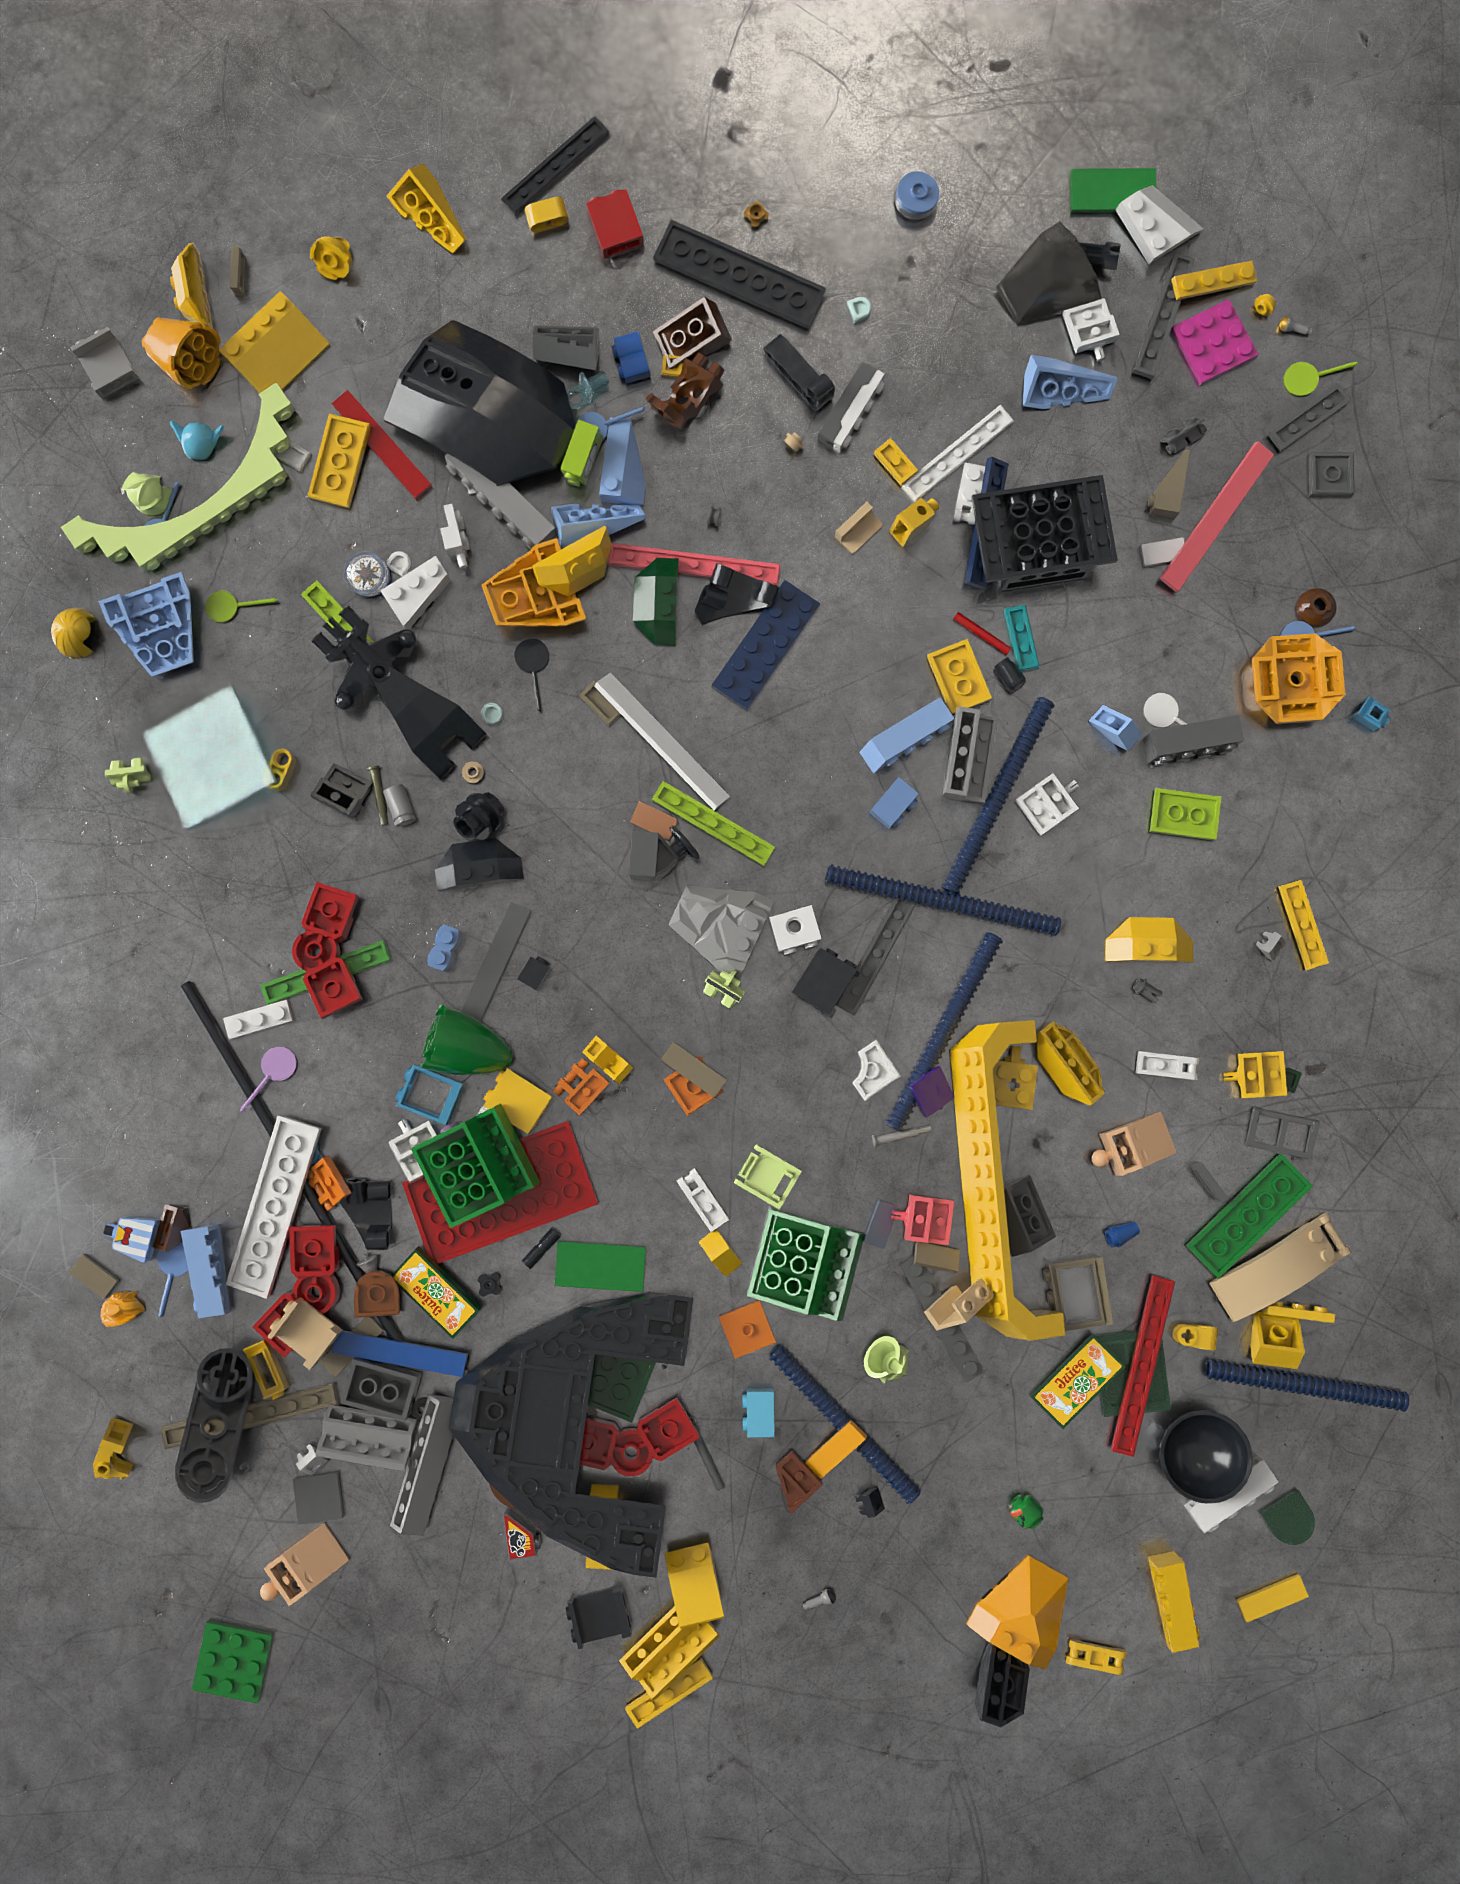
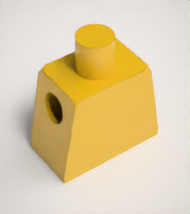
[889,498,939,547]

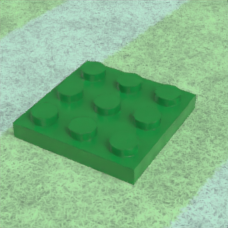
[192,1620,274,1704]

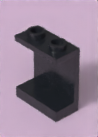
[792,948,860,1018]
[565,1586,632,1649]

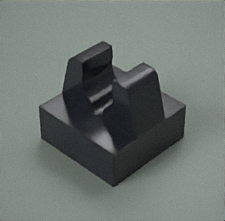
[856,1487,885,1518]

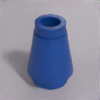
[1105,1222,1140,1248]

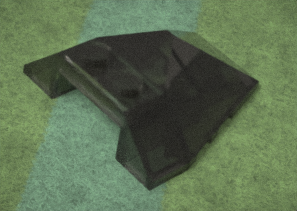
[996,222,1101,325]

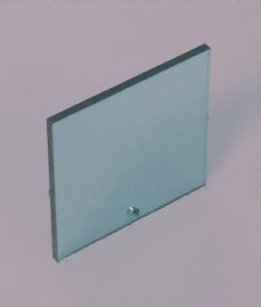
[143,685,277,830]

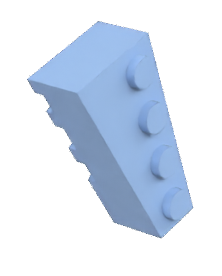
[859,697,955,774]

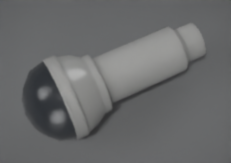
[803,1589,836,1610]

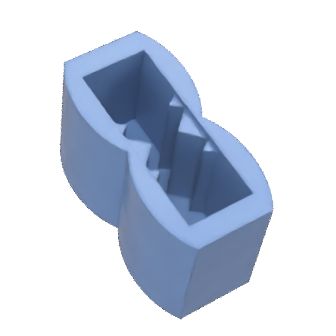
[428,924,462,972]

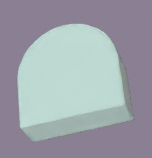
[847,297,871,324]

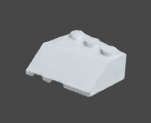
[1116,185,1204,265]

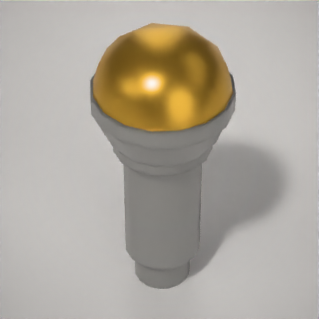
[1279,316,1312,335]

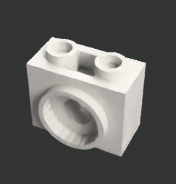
[769,905,821,955]

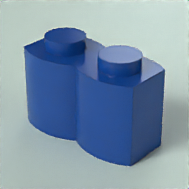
[611,331,651,384]

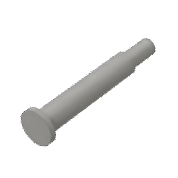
[871,1125,931,1148]

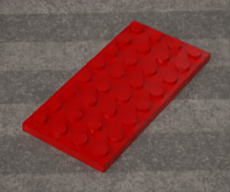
[402,1121,599,1264]

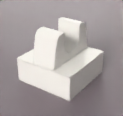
[296,1445,328,1476]

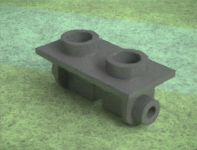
[1160,417,1207,454]

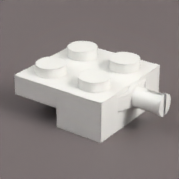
[1063,298,1120,362]
[440,504,470,569]
[1015,773,1079,836]
[389,1119,436,1184]

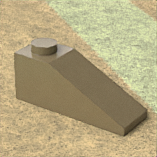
[1148,449,1190,519]

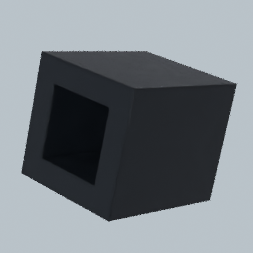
[517,956,551,991]

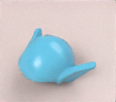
[170,421,224,460]

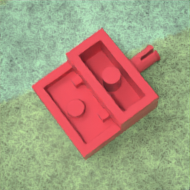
[891,1194,954,1245]

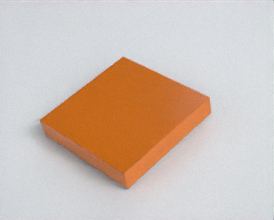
[663,1056,724,1116]

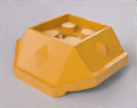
[1252,633,1346,724]

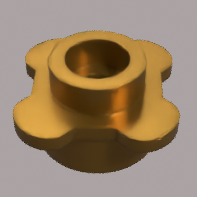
[744,202,769,227]

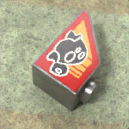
[503,1509,541,1560]

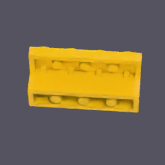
[619,1606,721,1700]

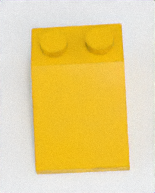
[664,1543,725,1629]

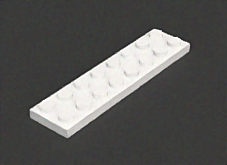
[226,1115,322,1299]

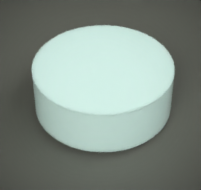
[481,703,503,726]

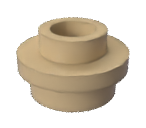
[784,432,804,452]
[462,761,484,783]

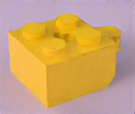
[993,1046,1038,1110]

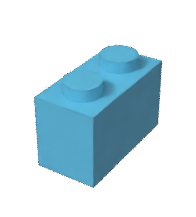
[742,1388,774,1438]

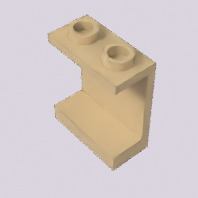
[924,1277,994,1331]
[268,1297,343,1370]

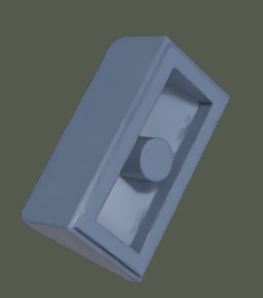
[863,1199,899,1249]

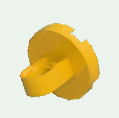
[310,237,352,280]

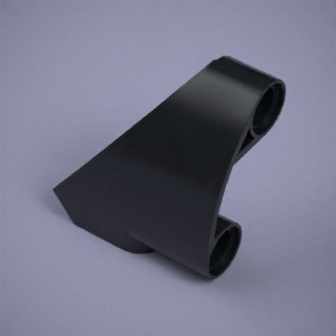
[695,563,780,623]
[340,1178,391,1250]

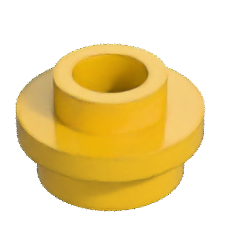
[1254,294,1276,316]

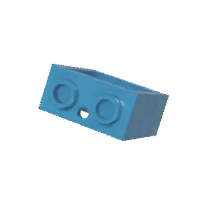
[396,1064,465,1125]

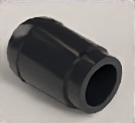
[994,657,1026,692]

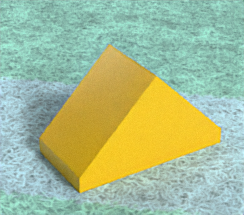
[699,1229,743,1277]

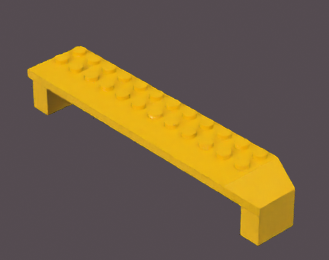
[950,1020,1065,1341]

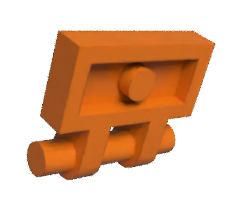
[553,1058,610,1116]
[307,1155,351,1212]

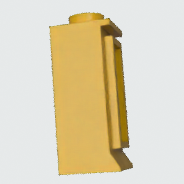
[243,1339,290,1400]

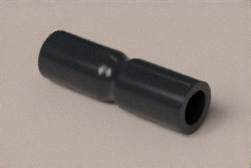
[521,1227,561,1269]

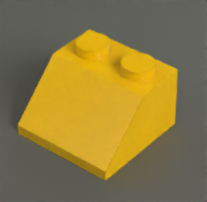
[1250,1312,1305,1369]

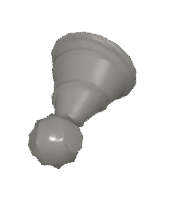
[357,1254,377,1273]

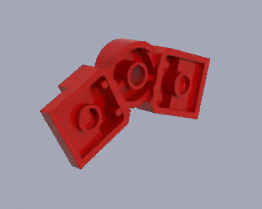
[292,882,362,1019]
[253,1225,340,1358]
[580,1397,700,1477]

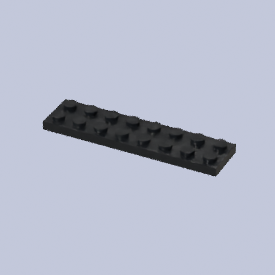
[653,219,826,329]

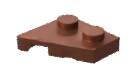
[776,1450,823,1514]

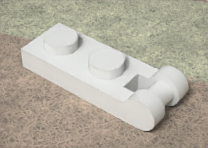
[953,462,985,525]
[1136,1051,1200,1080]
[676,1168,729,1232]

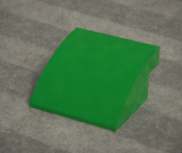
[411,1103,540,1228]
[747,1209,865,1321]

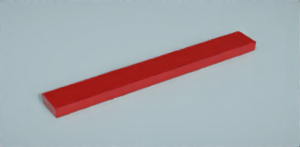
[1111,1275,1175,1457]

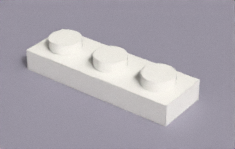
[223,1000,294,1039]

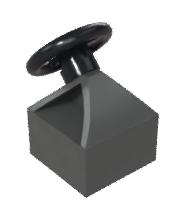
[629,825,700,881]

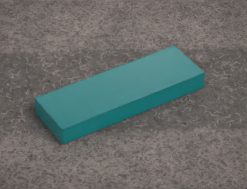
[1004,604,1040,672]

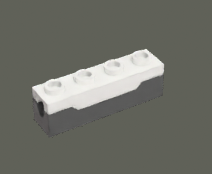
[818,361,885,453]

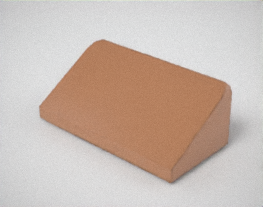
[630,801,679,841]

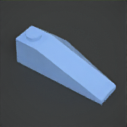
[1023,355,1117,409]

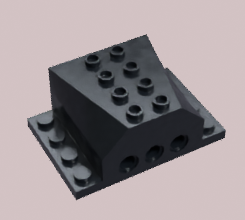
[971,475,1118,591]

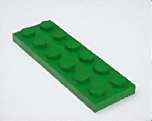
[1185,1154,1313,1279]

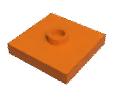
[719,1300,776,1359]

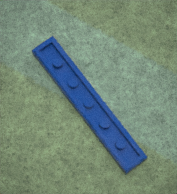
[332,1331,468,1377]

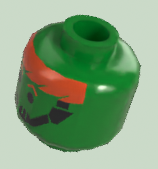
[1010,1494,1044,1529]

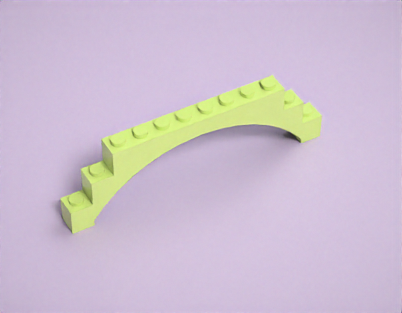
[61,382,296,572]

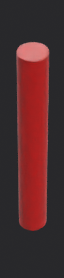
[953,612,1012,655]

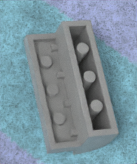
[943,706,998,803]
[316,1405,417,1471]

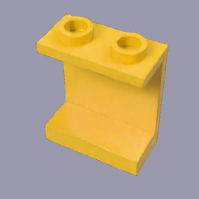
[483,1068,554,1134]

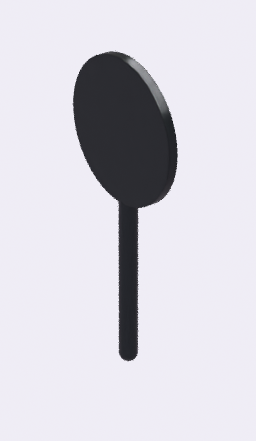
[514,638,549,711]

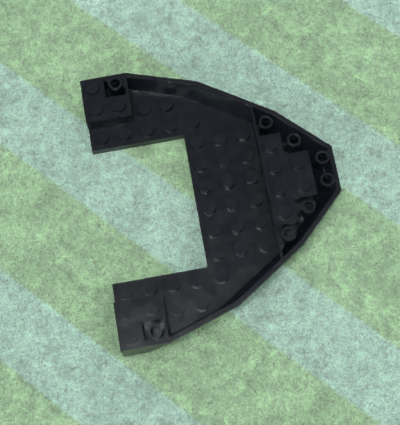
[449,1293,693,1578]

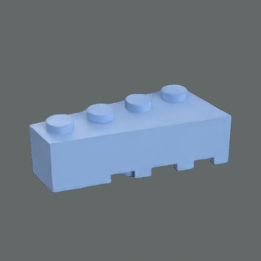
[181,1224,231,1318]

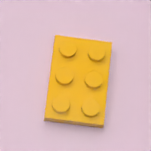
[927,639,992,715]

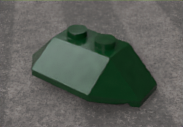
[633,558,679,646]

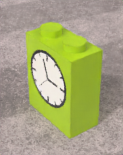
[561,419,603,487]

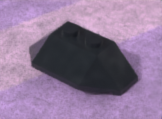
[435,838,524,891]
[975,1642,1030,1727]

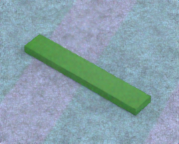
[260,940,392,1005]

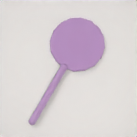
[240,1047,297,1112]

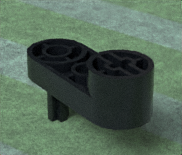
[175,1348,253,1503]

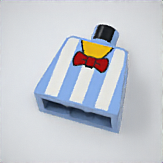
[103,1217,161,1263]

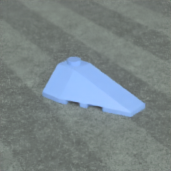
[599,418,646,506]
[551,504,645,549]

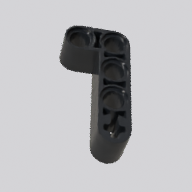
[763,334,835,410]

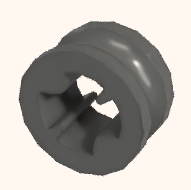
[707,505,722,527]

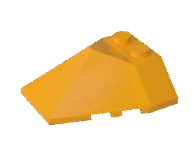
[482,538,586,626]
[966,1555,1069,1670]

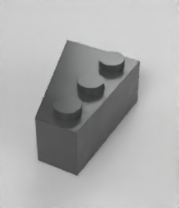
[532,326,599,370]

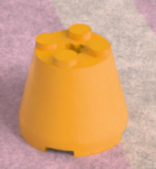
[142,317,221,389]

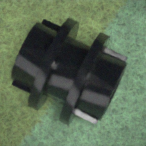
[453,792,504,841]

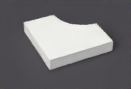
[852,1040,901,1101]

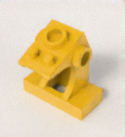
[93,1417,134,1480]

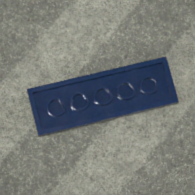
[712,580,820,710]

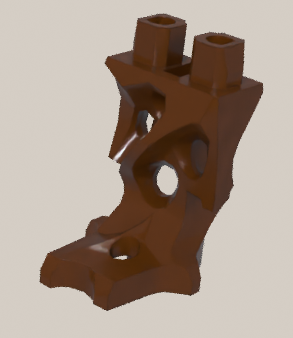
[645,353,725,429]

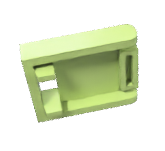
[734,1145,802,1210]

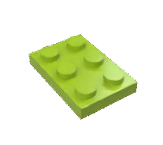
[1150,788,1222,841]

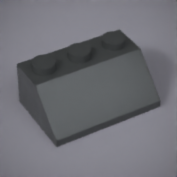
[1004,1175,1056,1257]

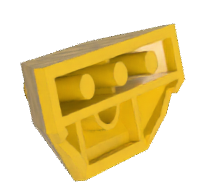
[170,243,213,328]
[532,526,612,596]
[1105,917,1193,963]
[1037,1021,1105,1106]

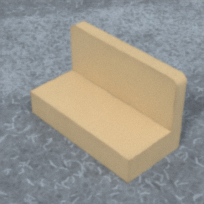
[835,502,883,554]

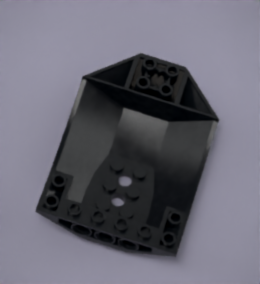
[383,320,576,486]

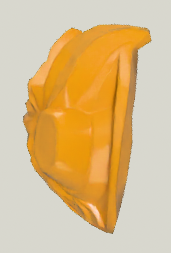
[101,1291,145,1327]

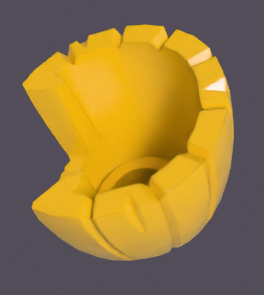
[51,608,97,659]

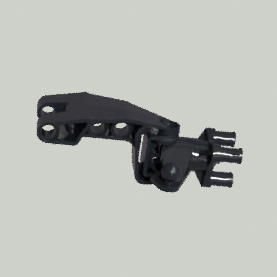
[311,604,487,780]

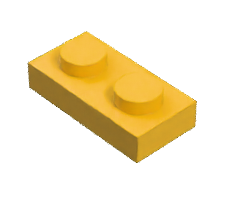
[874,438,918,486]

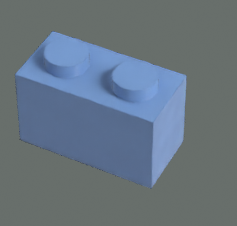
[869,777,919,829]

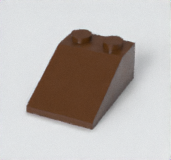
[653,297,732,369]

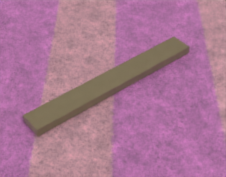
[160,1382,340,1449]

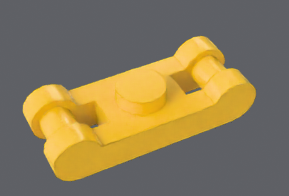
[1066,1638,1127,1675]

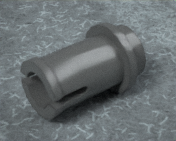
[1133,978,1163,1003]

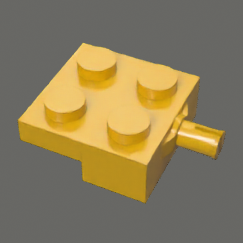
[1223,1051,1287,1098]

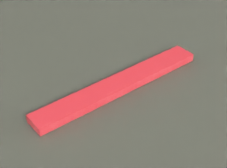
[1160,441,1274,592]
[607,543,781,586]

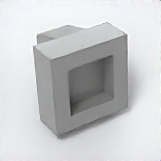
[1256,932,1286,961]

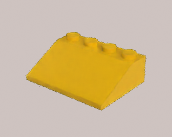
[219,291,330,394]

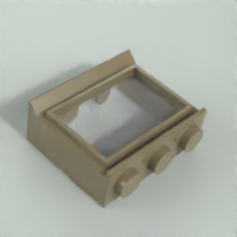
[1043,1255,1114,1331]

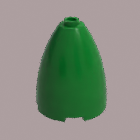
[420,1004,513,1075]

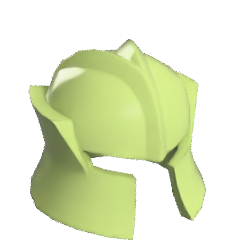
[122,472,172,516]
[864,1336,909,1383]

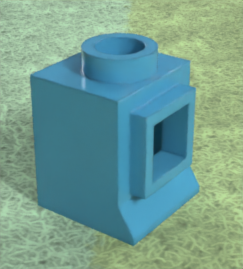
[1351,696,1391,732]

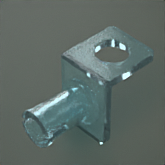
[566,371,609,410]

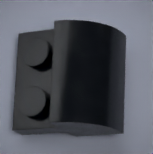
[310,763,372,818]

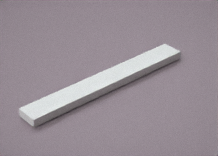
[594,673,730,810]

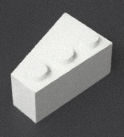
[381,556,451,630]

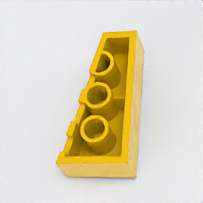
[1148,1551,1200,1653]

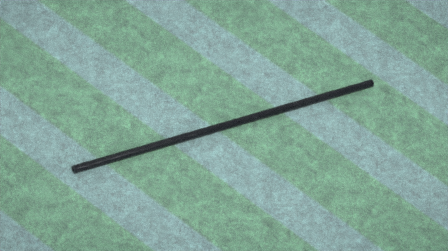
[181,981,405,1342]

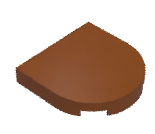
[354,1270,400,1318]

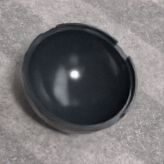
[1159,1410,1253,1504]

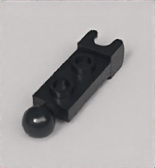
[1041,240,1121,270]

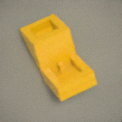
[582,1036,633,1084]

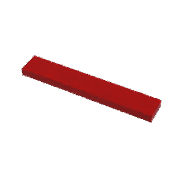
[331,390,432,500]

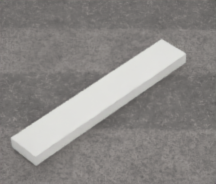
[901,405,1014,502]

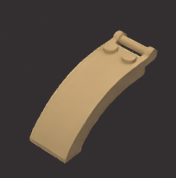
[1209,1212,1351,1322]

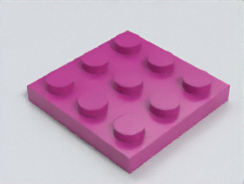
[1171,299,1259,385]

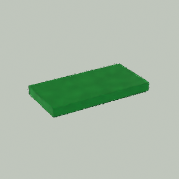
[1070,168,1157,213]
[554,1241,646,1292]

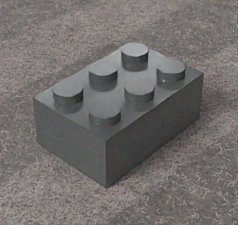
[340,1357,422,1421]

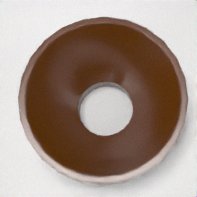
[1296,588,1337,628]

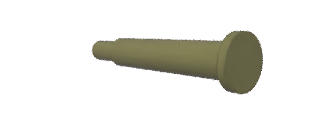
[367,766,388,825]

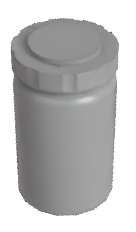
[383,784,416,827]

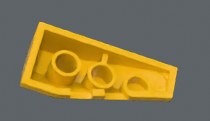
[387,163,466,253]

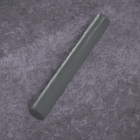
[694,1425,725,1491]

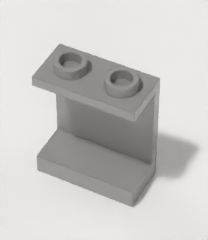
[70,327,139,398]

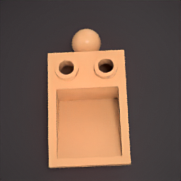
[1092,1111,1177,1176]
[260,1522,350,1606]

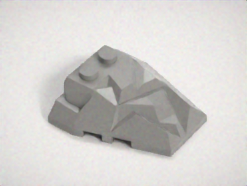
[669,885,775,980]

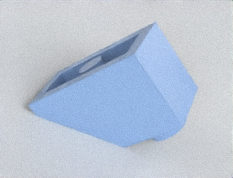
[1089,705,1142,751]

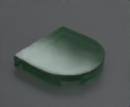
[1260,1489,1315,1545]

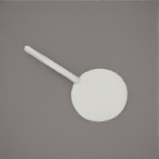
[1144,693,1187,727]

